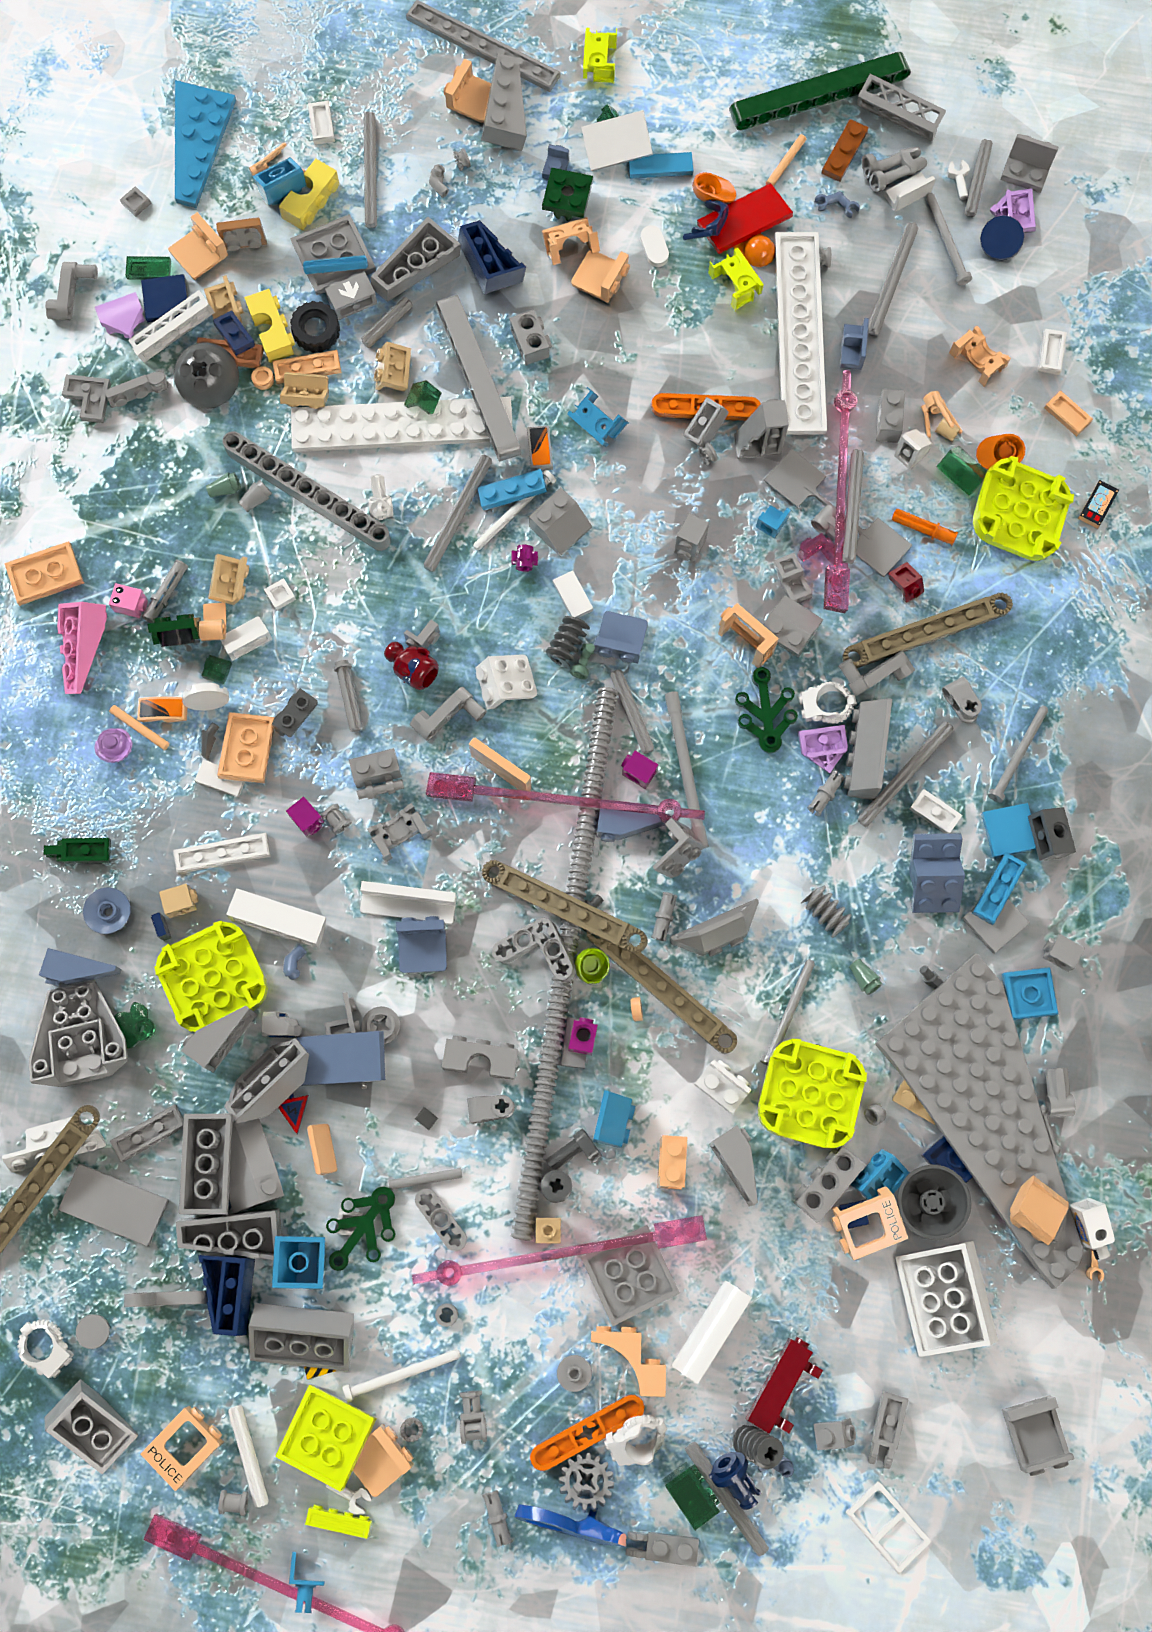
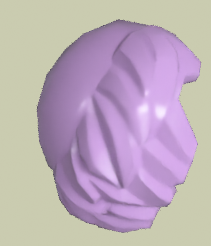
[94,728,133,763]

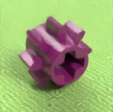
[511,544,538,572]

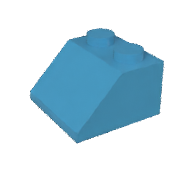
[252,157,306,205]
[593,1090,636,1148]
[272,1236,325,1289]

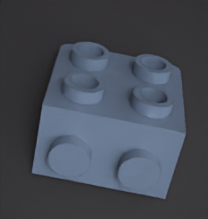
[594,611,648,664]
[396,916,447,973]

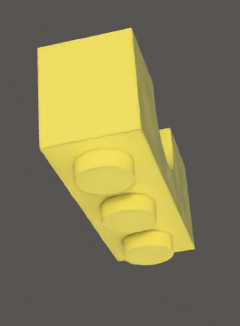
[279,158,339,230]
[244,289,295,363]

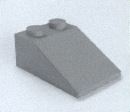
[181,1006,258,1073]
[709,1125,758,1207]
[44,1379,138,1474]

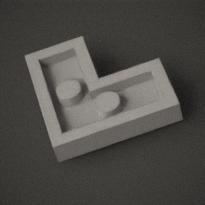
[62,374,111,423]

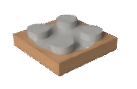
[216,217,267,251]

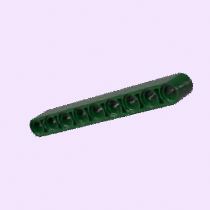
[729,52,911,130]

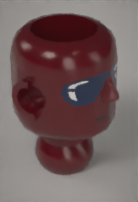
[384,642,439,690]

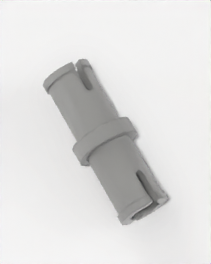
[807,771,845,816]
[651,892,678,941]
[482,1490,513,1547]

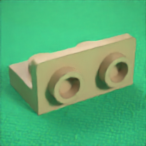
[374,342,411,392]

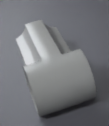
[811,505,845,548]
[1045,1068,1075,1117]

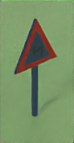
[278,1093,309,1135]

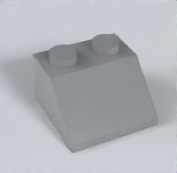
[528,487,592,557]
[763,596,823,658]

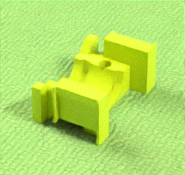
[583,28,617,84]
[708,248,764,311]

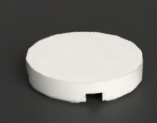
[182,683,229,711]

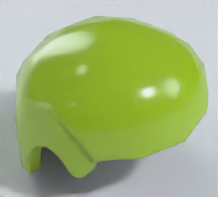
[574,948,610,984]

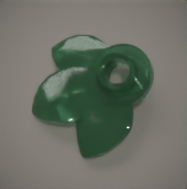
[114,1002,156,1049]

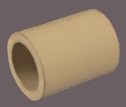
[935,418,960,442]

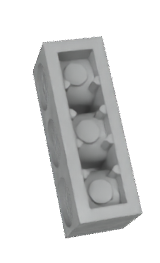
[794,1146,866,1223]

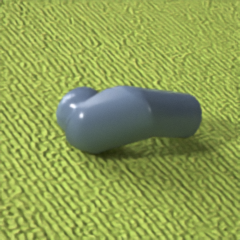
[283,944,307,980]
[757,1456,794,1477]

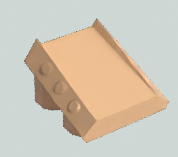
[1010,1175,1069,1245]

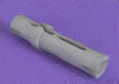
[142,559,188,623]

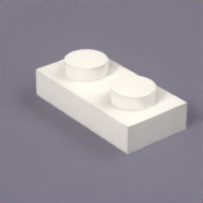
[910,789,962,834]

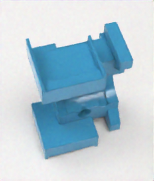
[567,387,629,447]

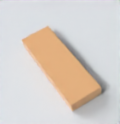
[272,350,342,384]

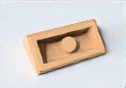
[307,1124,337,1175]

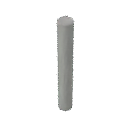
[389,1168,462,1190]

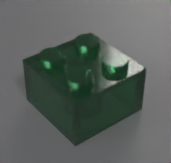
[662,1461,720,1530]

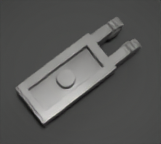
[104,371,169,408]
[868,1391,908,1469]
[625,1531,699,1567]

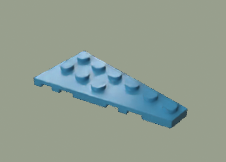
[175,80,236,208]

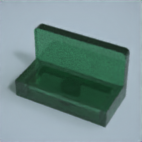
[936,446,987,496]

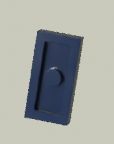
[213,310,255,356]

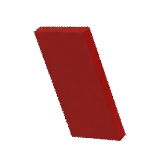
[697,183,793,254]

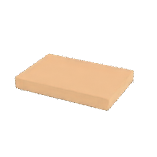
[4,541,84,606]
[217,712,275,783]
[469,737,532,795]

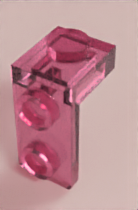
[797,533,848,577]

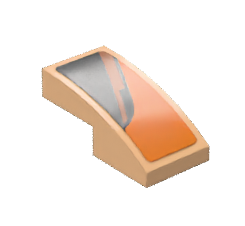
[137,697,188,723]

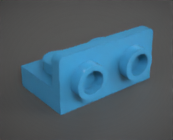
[851,1149,910,1200]

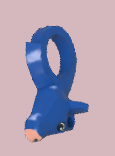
[514,1505,627,1547]

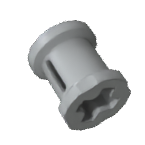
[321,804,352,835]
[218,1490,248,1516]

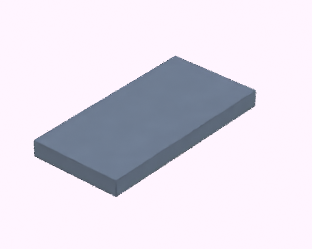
[297,1031,386,1086]

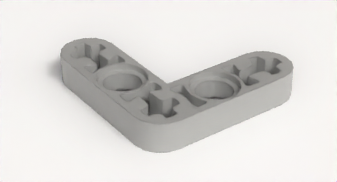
[492,918,576,982]
[124,1291,208,1307]

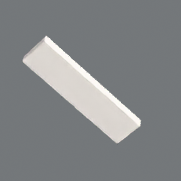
[173,833,271,874]

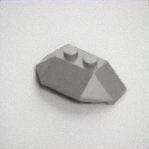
[670,898,759,957]
[224,1038,309,1123]

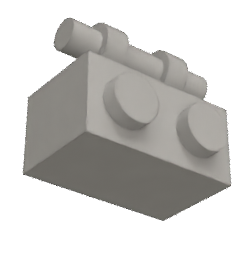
[349,748,404,800]

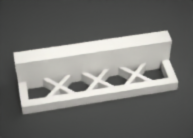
[128,290,215,363]

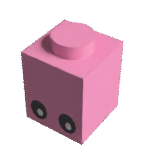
[109,583,148,618]

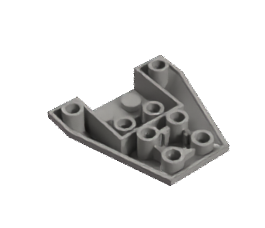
[29,980,128,1087]

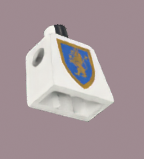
[1069,1198,1115,1260]

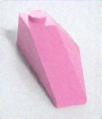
[57,602,107,694]

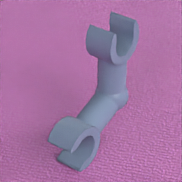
[814,191,860,218]

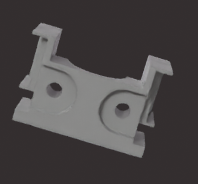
[367,803,432,863]

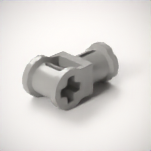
[460,1390,487,1444]

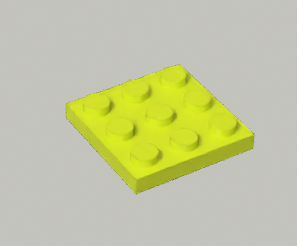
[275,1385,377,1492]

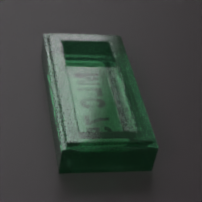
[125,256,171,280]

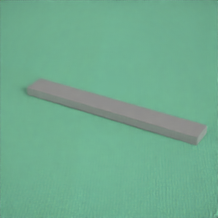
[406,0,560,92]

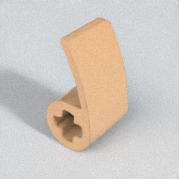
[199,602,227,641]

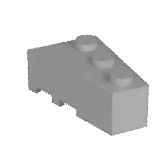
[734,399,789,459]

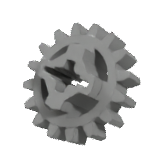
[559,1453,614,1513]

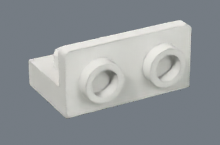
[694,1060,752,1115]

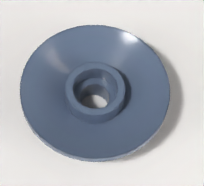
[83,887,131,934]

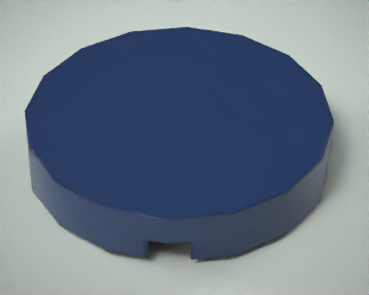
[980,215,1024,261]

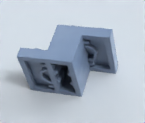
[909,833,965,913]

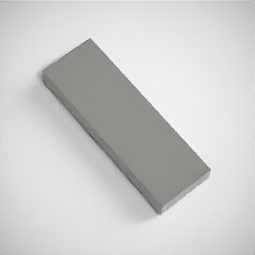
[110,1104,184,1163]

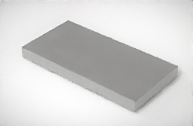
[58,1164,169,1246]

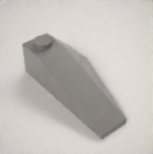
[229,1118,284,1214]

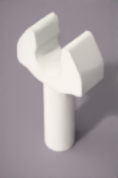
[947,160,970,200]
[326,1485,372,1514]

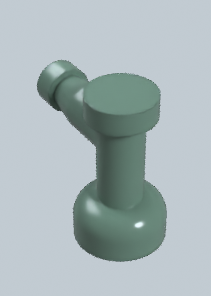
[570,643,595,679]

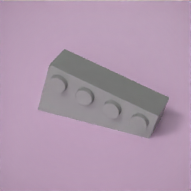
[481,53,527,151]
[371,217,461,302]
[176,1208,282,1261]

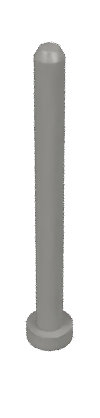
[926,193,972,285]
[988,706,1048,803]
[760,959,815,1066]

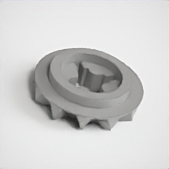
[362,1006,401,1044]

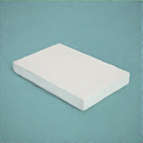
[581,110,653,171]

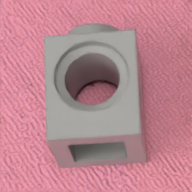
[1043,934,1085,972]

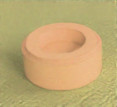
[251,366,274,390]
[631,997,643,1022]

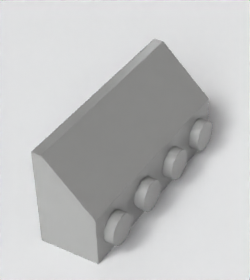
[844,699,892,800]
[179,1113,233,1215]
[249,1303,354,1371]

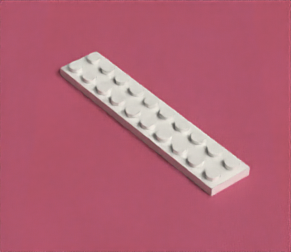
[775,232,827,435]
[291,397,513,452]

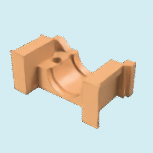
[542,217,600,265]
[949,326,1011,387]

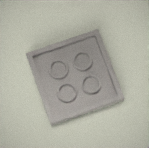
[290,214,376,295]
[581,1225,679,1326]

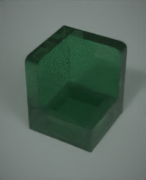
[404,380,442,415]

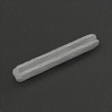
[964,139,993,217]
[610,669,654,754]

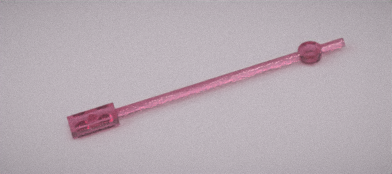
[823,370,858,614]
[426,772,705,823]
[412,1215,707,1286]
[143,1513,405,1632]

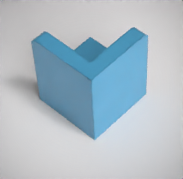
[756,506,791,539]

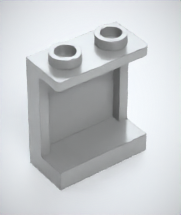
[1002,1396,1074,1476]

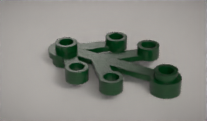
[735,667,798,753]
[326,1186,396,1271]

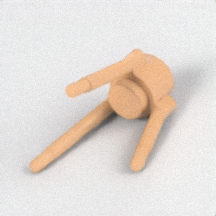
[249,143,305,176]
[921,391,963,438]

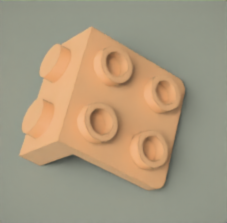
[444,59,491,123]
[571,250,630,303]
[353,1424,414,1497]

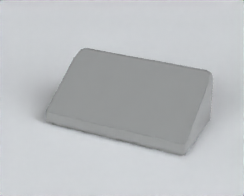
[683,397,729,448]

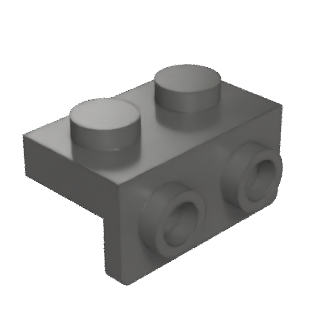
[272,688,318,737]

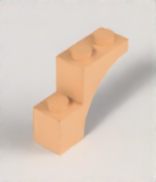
[591,1326,666,1397]

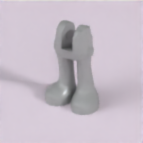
[862,147,927,192]

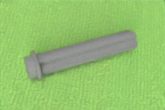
[334,660,363,732]

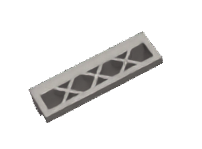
[857,74,946,141]

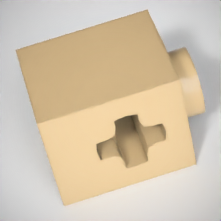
[159,884,199,918]
[536,1218,561,1244]

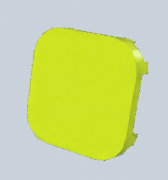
[973,456,1074,561]
[154,921,268,1033]
[758,1039,867,1149]

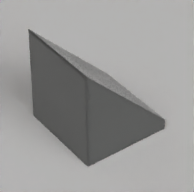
[415,1107,438,1130]

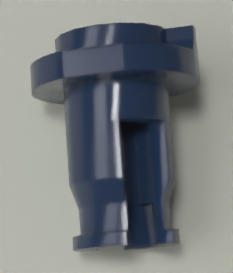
[708,1452,762,1510]

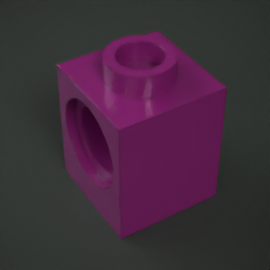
[621,750,659,789]
[286,796,324,837]
[568,1017,598,1056]

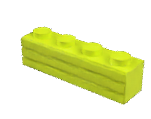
[305,1504,372,1539]

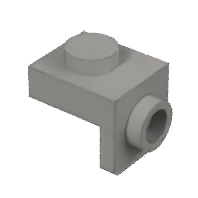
[404,620,440,649]
[814,1418,856,1450]

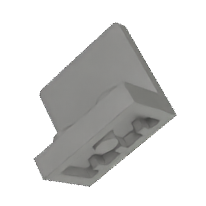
[1000,134,1059,193]
[653,818,705,878]

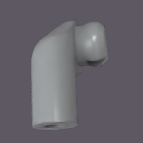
[429,164,449,198]

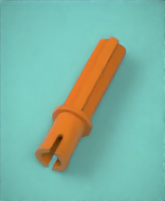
[892,509,958,546]

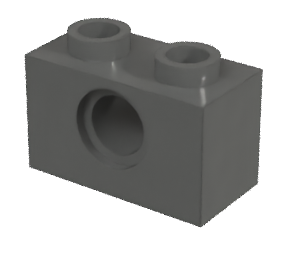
[1028,807,1076,861]

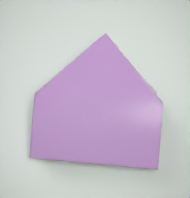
[990,189,1036,232]
[95,292,144,339]
[798,725,848,773]

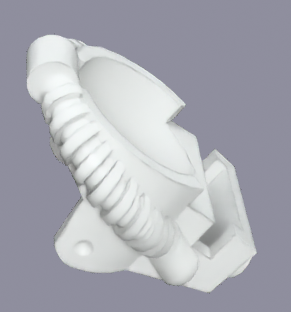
[799,682,857,724]
[17,1319,74,1378]
[604,1415,667,1466]

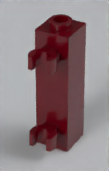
[745,1337,823,1434]

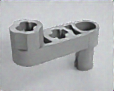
[45,262,98,320]
[838,651,915,696]
[410,687,487,741]

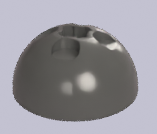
[174,342,239,409]
[897,1165,971,1240]

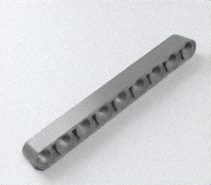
[436,295,521,462]
[223,431,391,551]

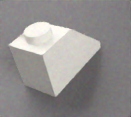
[894,429,932,470]

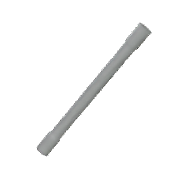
[665,691,709,849]

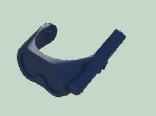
[683,200,729,240]

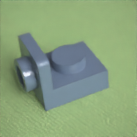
[542,144,569,179]

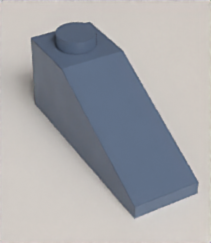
[597,805,670,842]
[39,948,122,987]

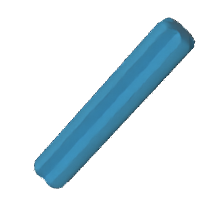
[303,255,368,274]

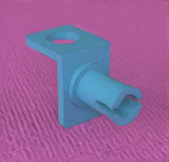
[289,1552,325,1613]

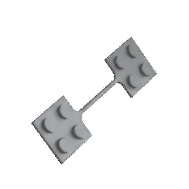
[763,449,912,577]

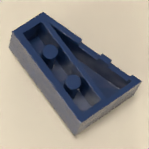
[458,220,526,294]
[198,1255,255,1336]

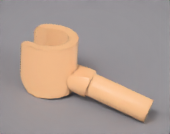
[1086,1249,1104,1282]

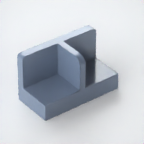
[840,318,869,370]

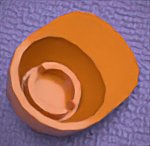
[692,172,736,203]
[733,233,775,267]
[976,434,1026,469]

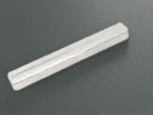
[228,1405,269,1508]

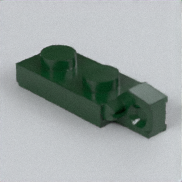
[43,838,111,863]

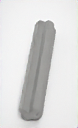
[361,297,412,348]

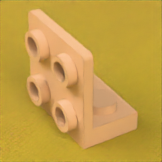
[168,212,228,280]

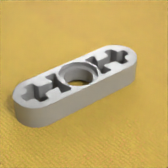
[415,1188,467,1251]

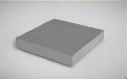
[962,899,1030,954]

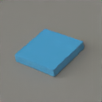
[981,803,1036,858]
[1002,967,1059,1020]

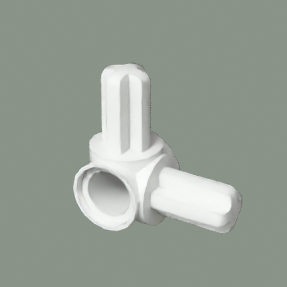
[369,474,393,520]

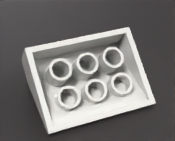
[895,1241,998,1357]

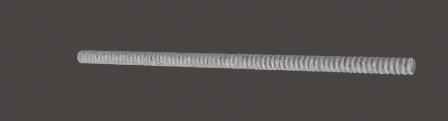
[511,687,618,1241]

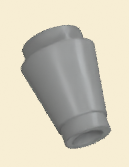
[238,480,272,512]

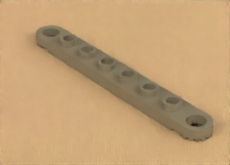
[842,592,1013,668]
[481,860,648,953]
[587,931,737,1054]
[0,1105,100,1254]

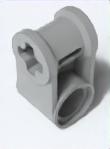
[942,676,982,723]
[467,1095,515,1123]

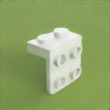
[475,655,537,710]

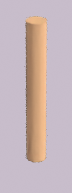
[766,134,807,186]
[109,705,170,750]

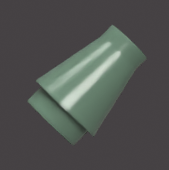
[206,472,241,498]
[849,959,882,995]

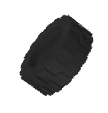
[290,301,340,353]

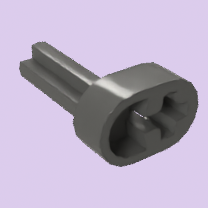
[546,1128,602,1171]

